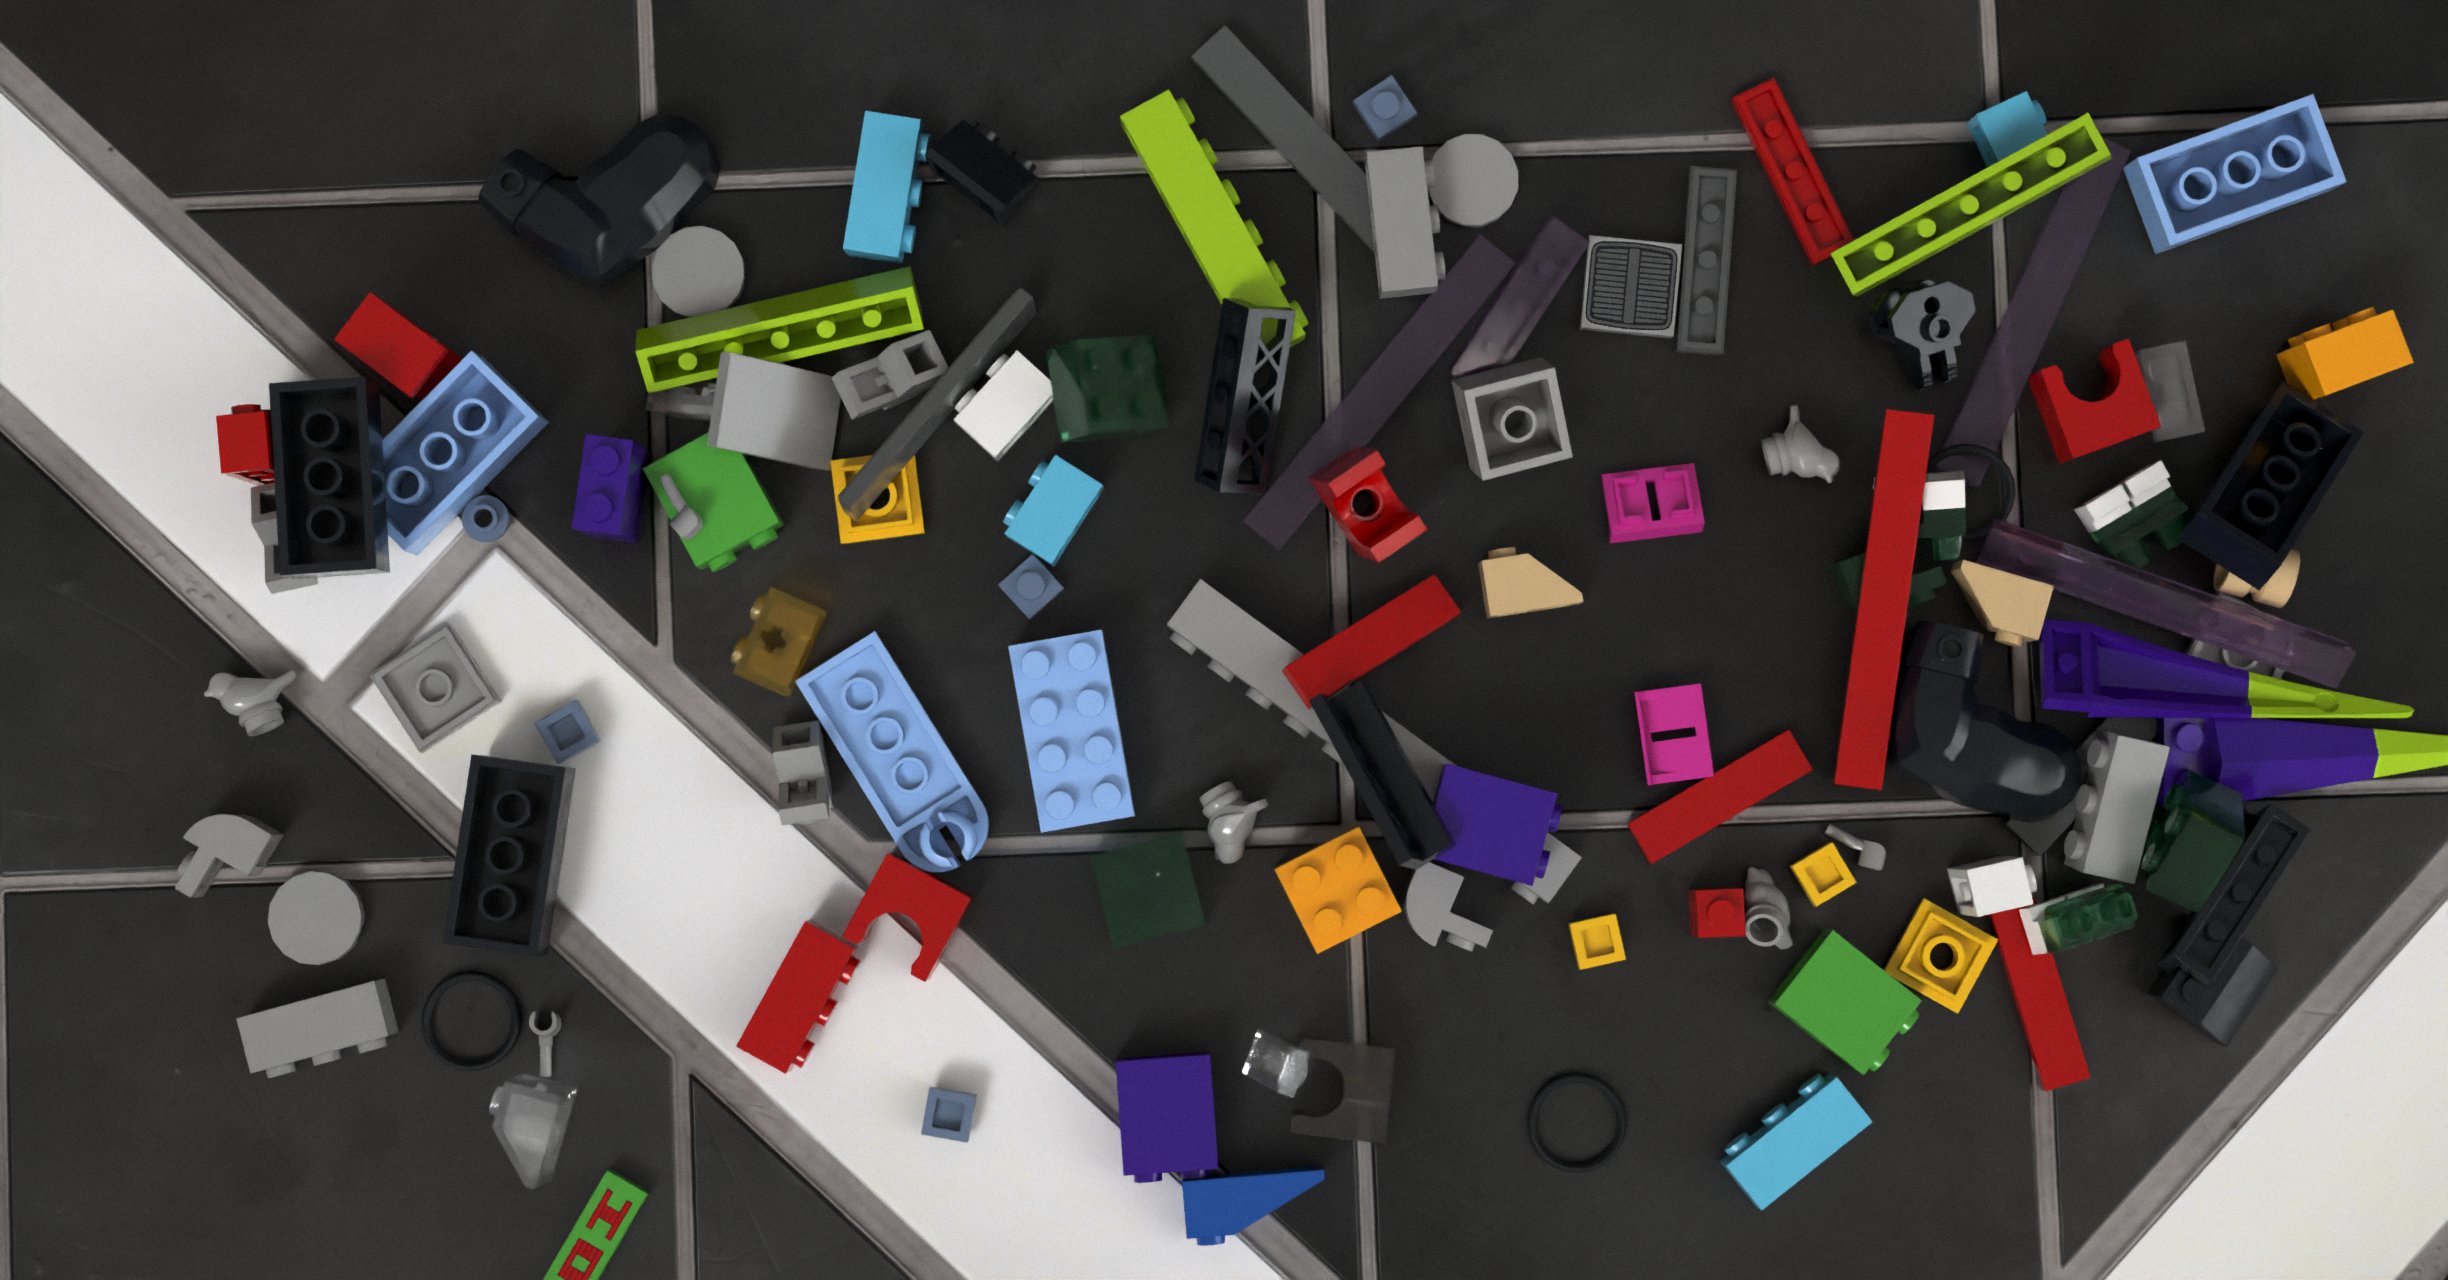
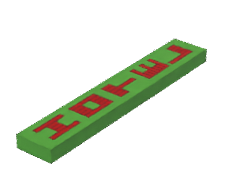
[543,1169,650,1280]

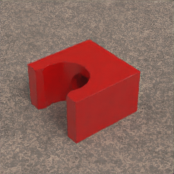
[334,292,463,401]
[2027,338,2162,464]
[1308,445,1428,563]
[842,852,974,982]

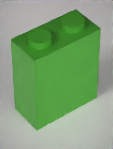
[642,432,785,572]
[1767,928,1922,1075]

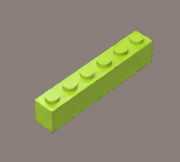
[1120,89,1309,348]
[1830,113,2112,297]
[635,266,924,393]

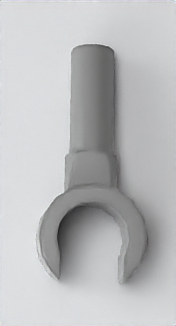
[659,474,703,541]
[1824,824,1886,871]
[529,1011,562,1077]

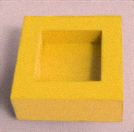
[1789,842,1857,907]
[1568,913,1626,970]

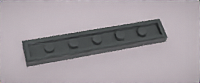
[1191,25,1375,254]
[838,287,1037,522]

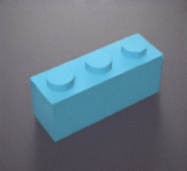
[843,111,931,264]
[1720,1074,1873,1211]

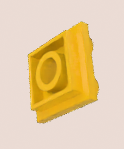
[830,455,925,544]
[1883,898,1998,1014]

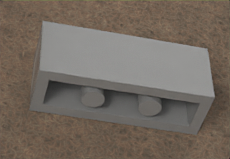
[1364,146,1445,299]
[2064,728,2170,884]
[236,979,399,1078]

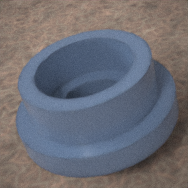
[462,495,510,542]

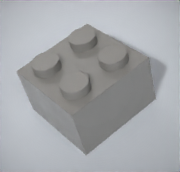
[1451,357,1573,481]

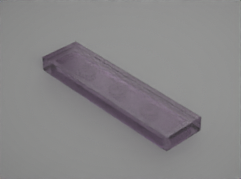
[1446,216,1590,378]

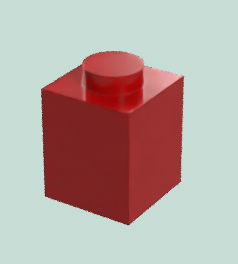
[1688,887,1746,938]

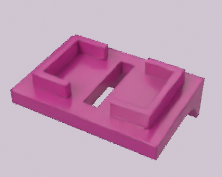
[1601,463,1705,544]
[1635,683,1715,785]

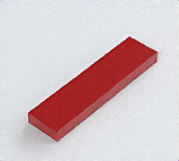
[1730,78,1854,266]
[1282,574,1461,710]
[1626,729,1813,864]
[1988,897,2091,1091]

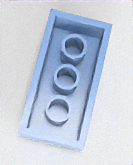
[2123,94,2347,254]
[382,350,549,555]
[1008,630,1136,833]

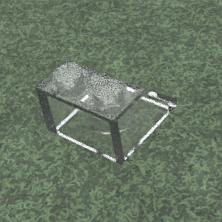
[489,1074,578,1190]

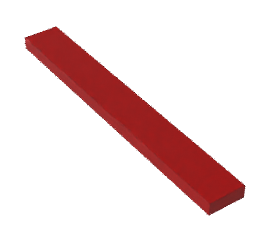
[1833,409,1934,790]

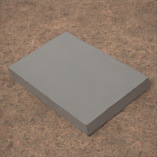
[707,352,841,471]

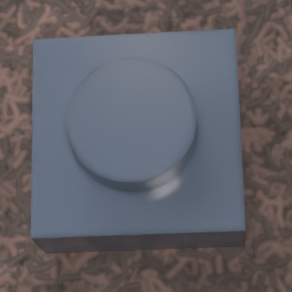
[1352,75,1417,142]
[998,554,1064,620]
[534,700,601,764]
[921,1086,977,1143]

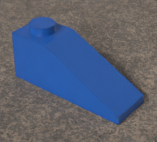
[1182,1165,1325,1246]

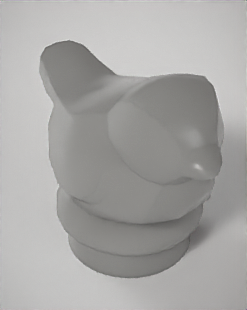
[1761,404,1840,483]
[204,670,297,736]
[1199,781,1268,864]
[1744,867,1793,949]

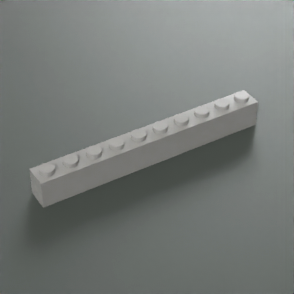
[1167,579,1582,905]

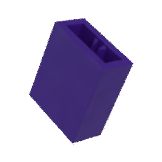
[572,434,651,543]
[1433,763,1562,886]
[1115,1051,1218,1183]

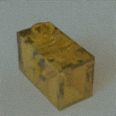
[731,587,827,697]

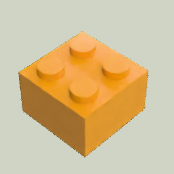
[2276,307,2414,400]
[1274,826,1402,954]

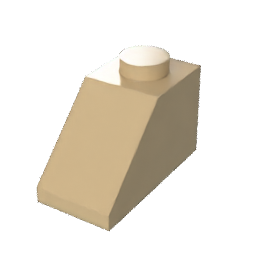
[1478,547,1583,619]
[1951,560,2054,648]

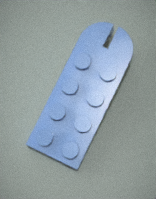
[795,631,989,872]

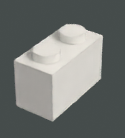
[954,350,1060,461]
[1947,856,2037,917]

